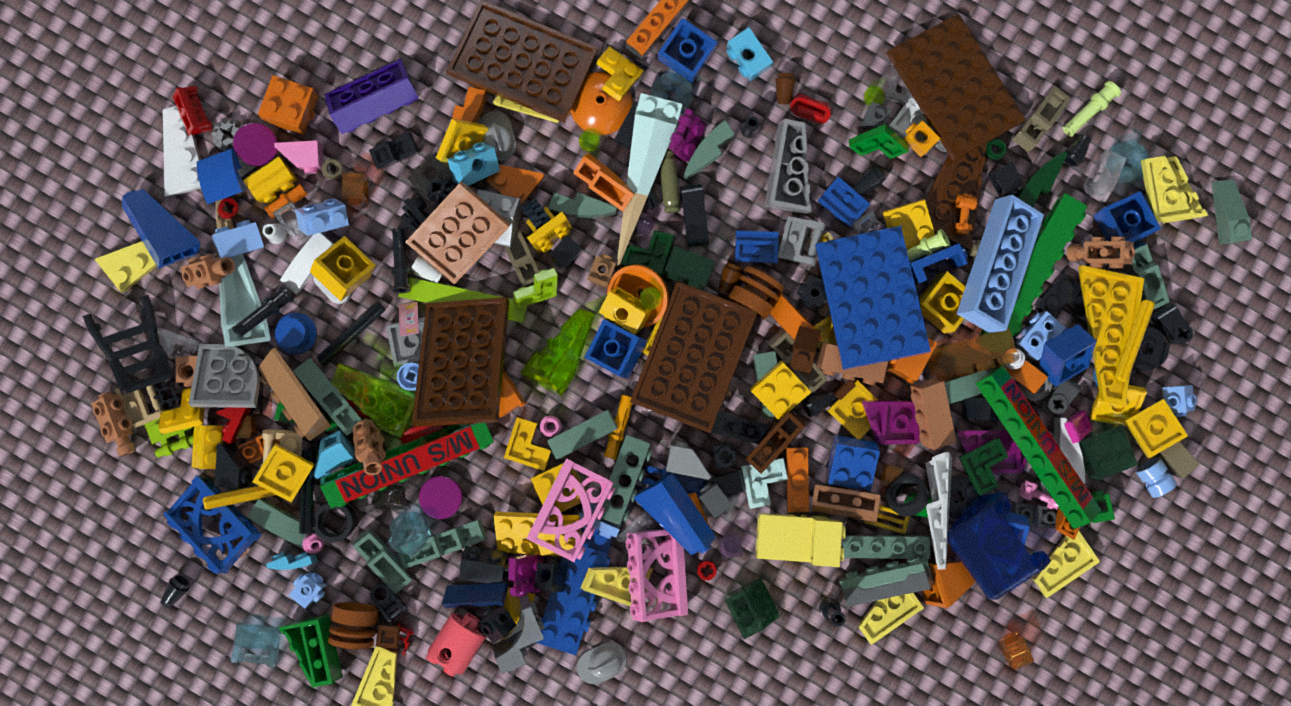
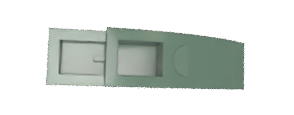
[293,358,362,436]

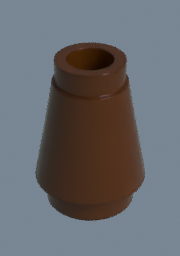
[775,73,796,104]
[718,262,743,295]

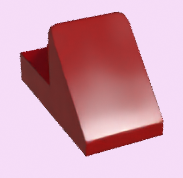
[216,407,252,443]

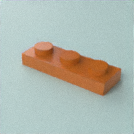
[786,447,809,512]

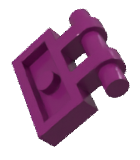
[668,108,707,162]
[508,554,544,597]

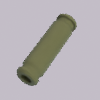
[660,149,681,213]

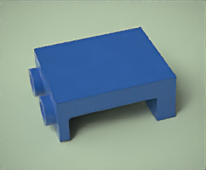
[910,244,968,285]

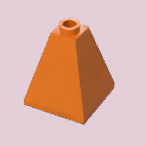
[922,560,981,608]

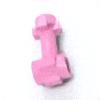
[1019,480,1058,509]

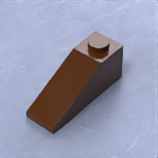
[746,411,808,474]

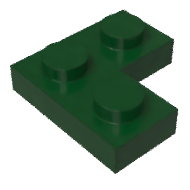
[622,230,675,276]
[959,437,1008,496]

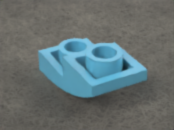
[266,552,318,570]

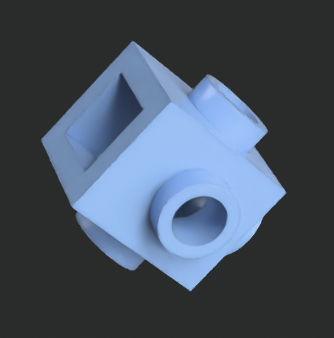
[1161,385,1197,417]
[288,572,327,609]

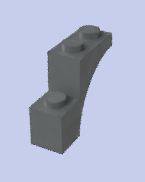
[492,594,545,674]

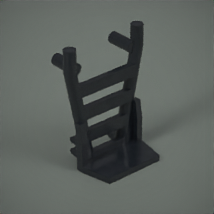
[82,295,174,395]

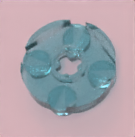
[651,73,693,114]
[1104,140,1149,184]
[388,511,432,556]

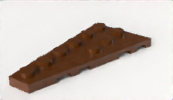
[925,142,988,251]

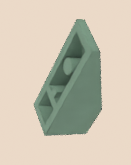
[1211,179,1252,245]

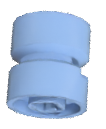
[397,362,419,391]
[1135,457,1177,498]

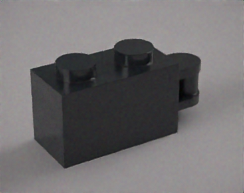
[459,545,511,584]

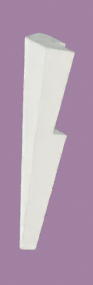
[925,452,952,570]

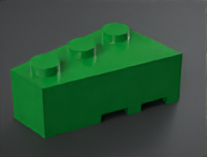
[279,614,343,688]

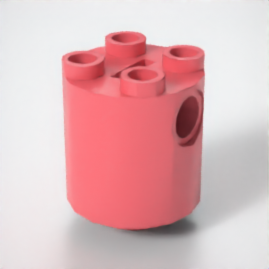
[426,613,487,677]

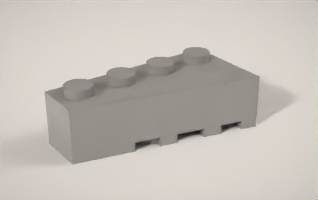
[764,119,811,214]

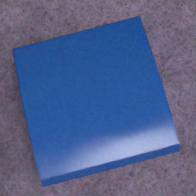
[196,148,246,204]

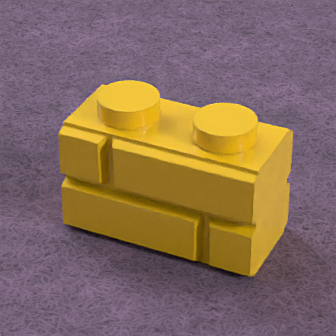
[244,156,298,204]
[191,424,224,469]

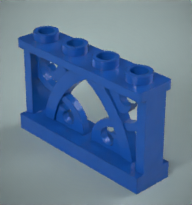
[163,475,262,574]

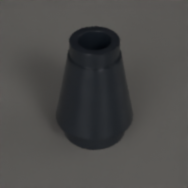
[740,116,761,138]
[1064,134,1091,167]
[853,166,886,196]
[802,390,836,417]
[160,575,190,608]

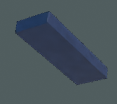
[442,583,508,608]

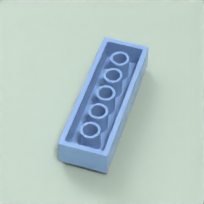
[957,195,1044,333]

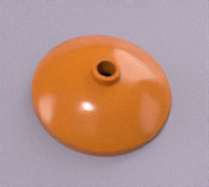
[571,72,633,135]
[607,264,669,328]

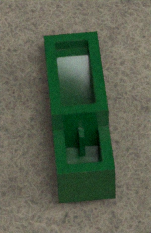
[1015,152,1068,207]

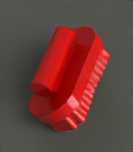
[790,93,831,124]

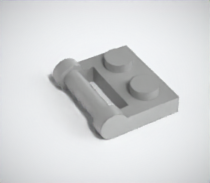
[778,216,826,266]

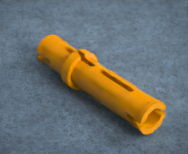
[603,395,633,460]

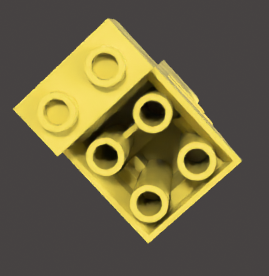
[755,512,846,567]

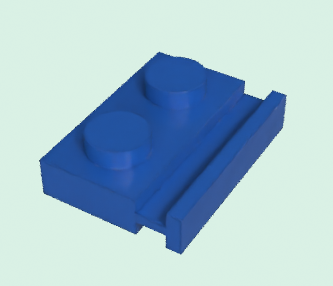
[817,177,870,228]
[735,230,779,264]

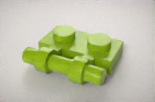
[144,418,194,458]

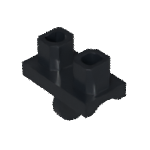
[401,196,432,232]

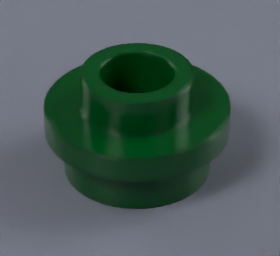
[985,138,1007,160]

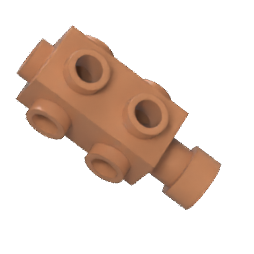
[1067,237,1135,268]
[180,254,235,289]
[91,392,137,457]
[353,418,386,475]

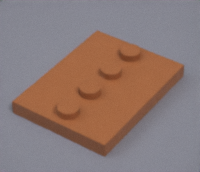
[405,181,511,284]

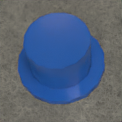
[274,312,317,355]

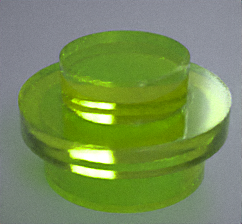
[864,86,885,106]
[579,130,600,152]
[640,287,662,309]

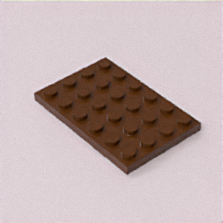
[446,0,598,123]
[886,13,1026,161]
[630,282,757,434]
[412,297,509,426]

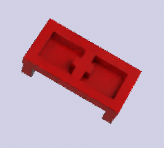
[172,86,212,136]

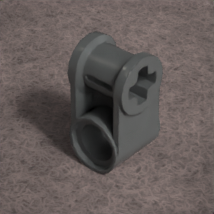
[1041,379,1081,415]

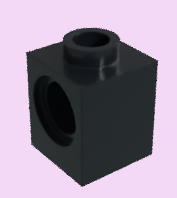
[988,162,1024,197]
[550,235,584,270]
[534,559,568,592]

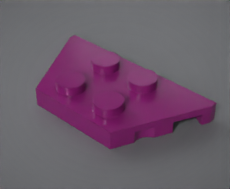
[862,400,920,445]
[956,430,1026,473]

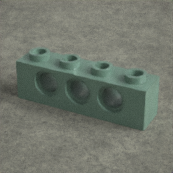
[601,435,652,525]

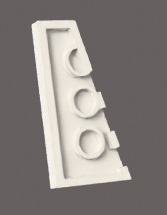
[163,106,201,198]

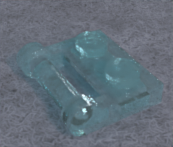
[231,623,281,668]

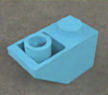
[314,430,354,479]

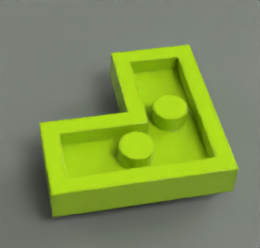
[513,268,557,309]

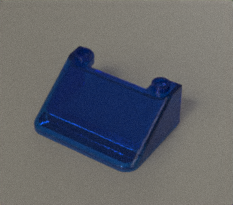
[947,492,1051,600]

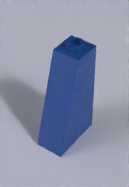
[122,189,200,269]
[634,473,717,555]

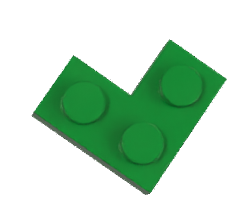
[849,124,909,159]

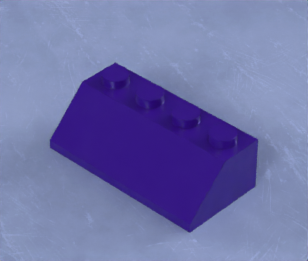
[324,58,419,135]

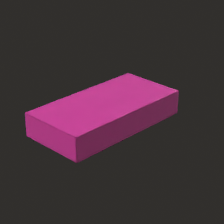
[1064,410,1093,444]

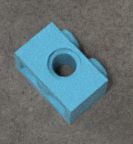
[726,27,773,81]
[447,142,500,186]

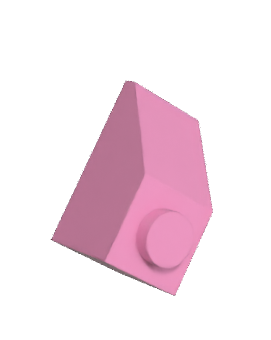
[274,141,323,174]

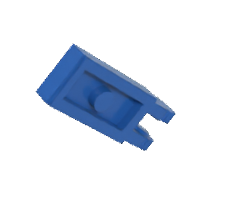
[643,466,705,499]

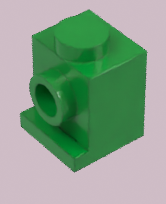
[1091,490,1115,523]

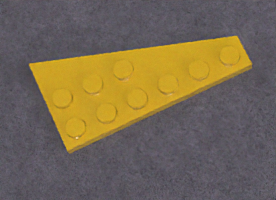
[1078,265,1144,405]

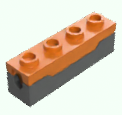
[626,0,693,61]

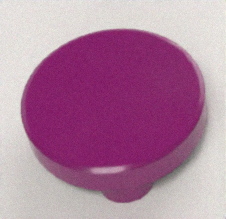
[233,123,277,166]
[419,476,463,519]

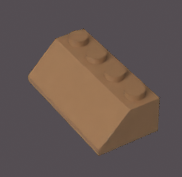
[258,347,331,441]

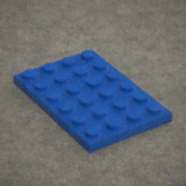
[815,226,931,370]

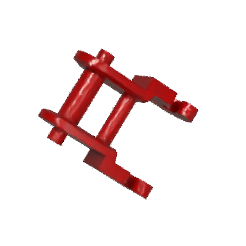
[397,623,414,655]

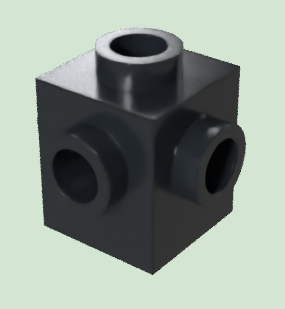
[797,275,827,310]
[477,606,517,643]

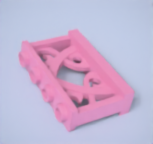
[526,459,615,562]
[626,528,688,622]

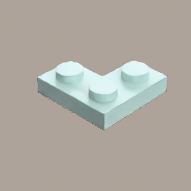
[741,458,788,509]

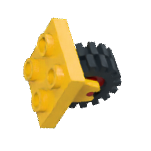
[521,198,573,253]

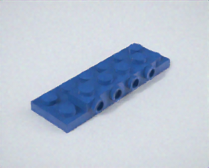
[536,527,613,655]

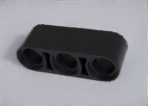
[680,184,709,248]

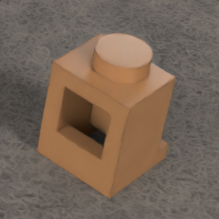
[587,254,616,288]

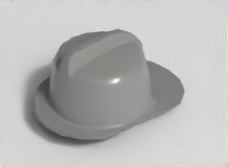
[479,111,516,161]
[577,642,627,684]

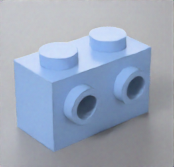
[295,199,349,236]
[212,220,264,258]
[1013,311,1066,361]

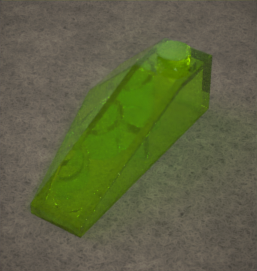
[520,309,595,397]
[331,363,416,438]

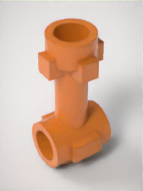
[954,193,977,235]

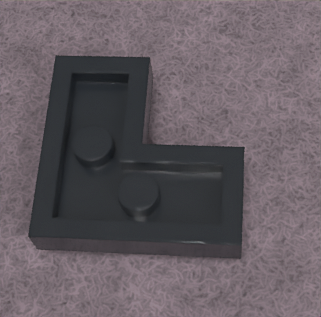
[1034,273,1086,317]

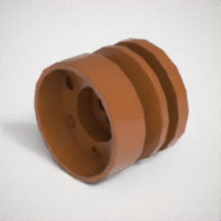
[728,266,785,320]
[328,602,379,650]

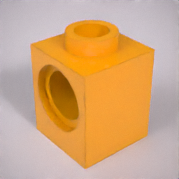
[903,120,941,157]

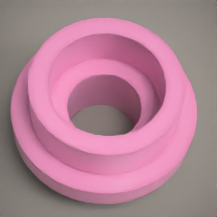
[540,416,561,437]
[302,533,324,554]

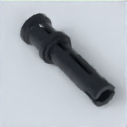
[391,228,411,294]
[231,286,294,339]
[819,598,846,626]

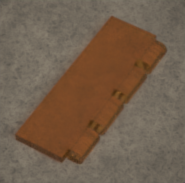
[928,327,1017,381]

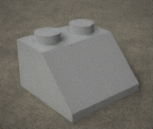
[477,190,523,247]
[666,441,710,480]

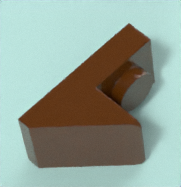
[789,326,821,373]

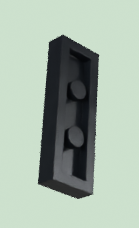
[711,411,769,444]

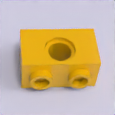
[599,286,653,335]

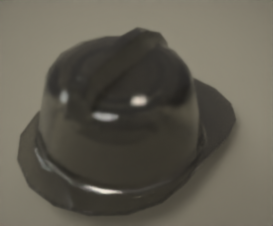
[359,485,411,512]

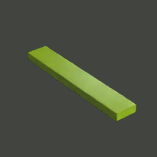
[398,277,527,323]

